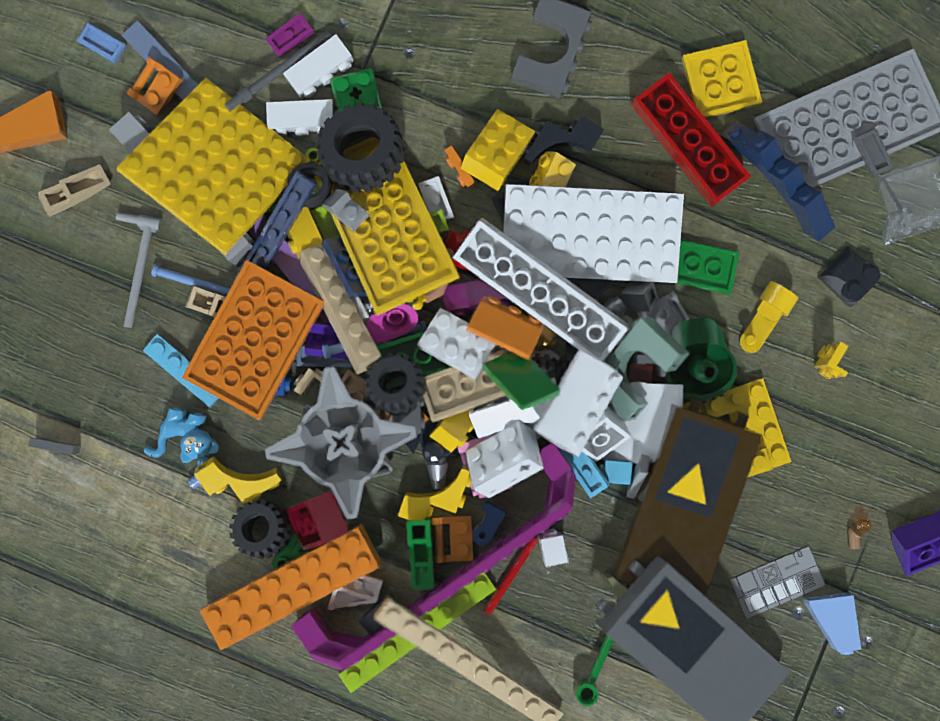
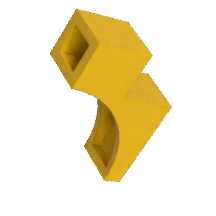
[194,456,282,504]
[398,465,472,521]

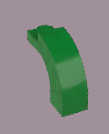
[407,520,434,590]

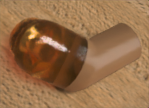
[848,519,872,549]

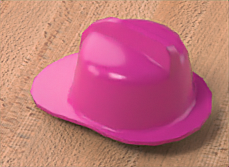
[366,304,418,342]

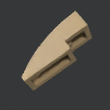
[38,164,110,217]
[185,286,226,317]

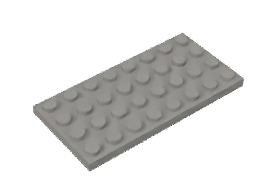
[753,48,940,188]

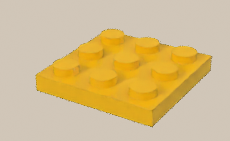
[682,40,763,118]

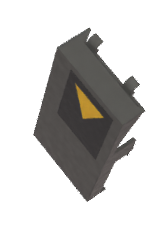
[595,556,790,721]

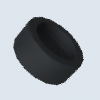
[287,163,332,208]
[359,593,402,635]

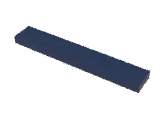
[233,171,317,282]

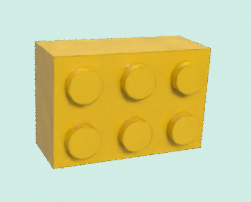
[461,109,535,191]

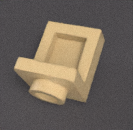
[294,368,323,396]

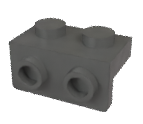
[631,351,666,376]

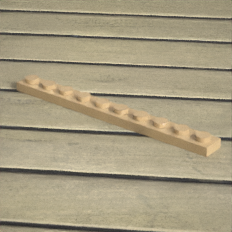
[374,597,563,721]

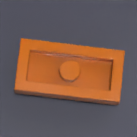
[445,146,478,189]

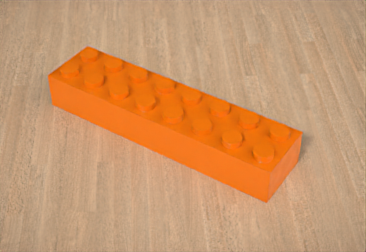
[200,523,382,650]

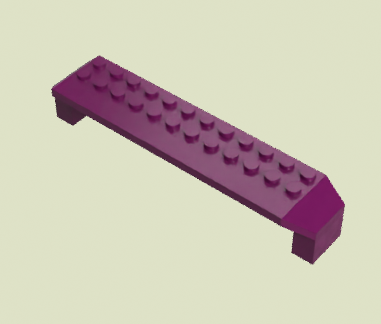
[291,441,576,671]

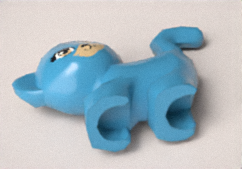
[144,407,219,463]

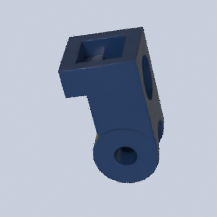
[472,500,506,545]

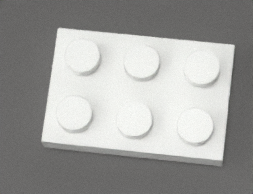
[417,308,497,380]

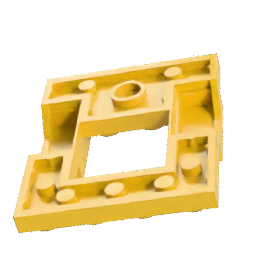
[682,378,792,477]

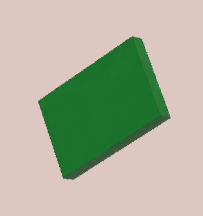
[673,239,740,295]
[482,351,560,412]

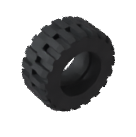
[316,103,405,193]

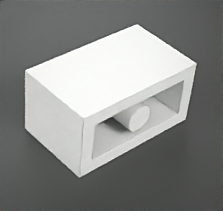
[538,528,568,567]

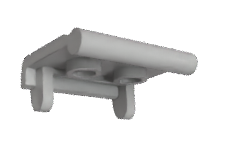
[636,291,689,336]

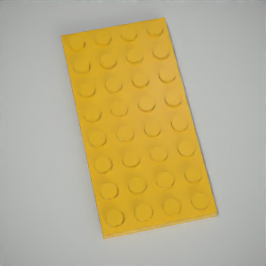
[314,137,459,316]

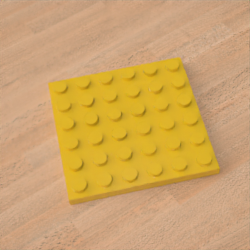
[117,78,310,255]

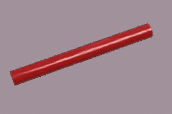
[483,537,539,615]

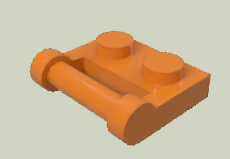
[127,56,183,116]
[432,515,473,563]

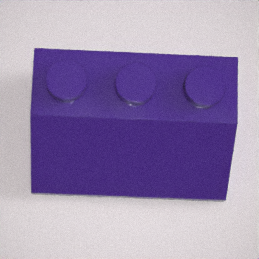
[892,510,940,576]

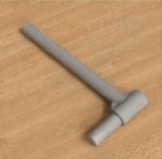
[116,212,162,328]

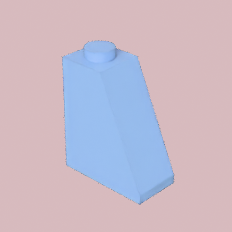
[803,592,861,655]

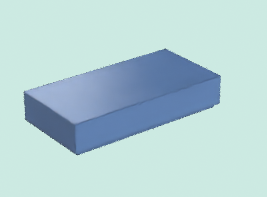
[77,22,127,64]

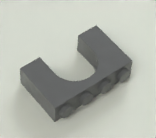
[511,0,592,99]

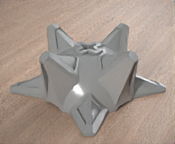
[265,367,417,519]

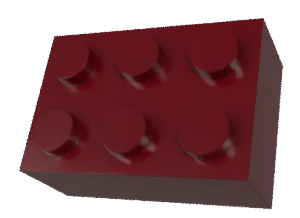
[286,491,349,551]

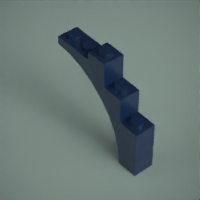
[720,121,835,241]

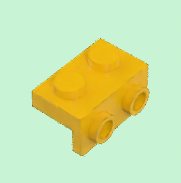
[529,152,576,188]
[814,342,849,379]

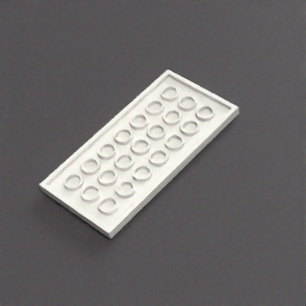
[503,184,684,283]

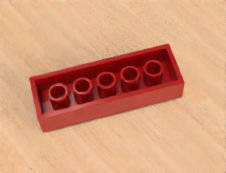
[631,73,751,208]

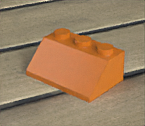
[466,296,545,359]

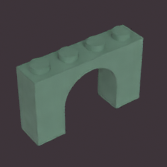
[605,317,689,422]

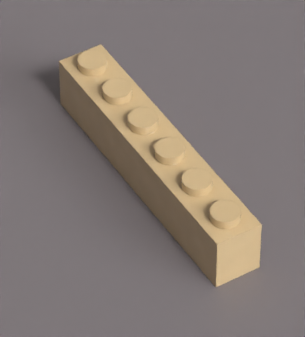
[300,244,381,374]

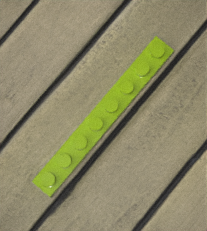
[338,573,496,693]

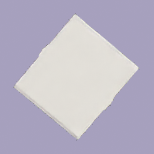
[599,381,683,464]

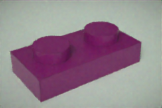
[265,13,314,58]

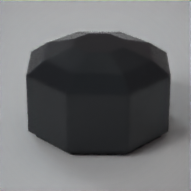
[422,441,444,464]

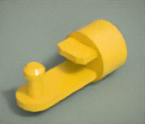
[740,281,799,353]

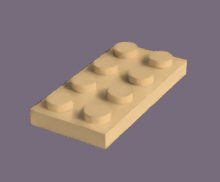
[423,349,507,422]

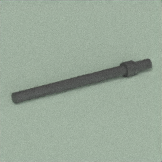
[224,30,332,112]

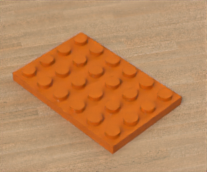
[182,260,324,420]

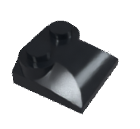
[817,246,882,307]

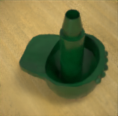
[665,318,737,403]

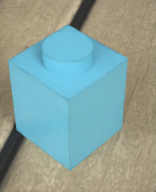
[599,460,632,485]

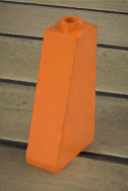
[0,91,67,153]

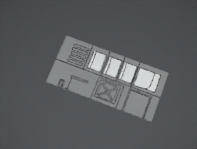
[730,546,825,619]

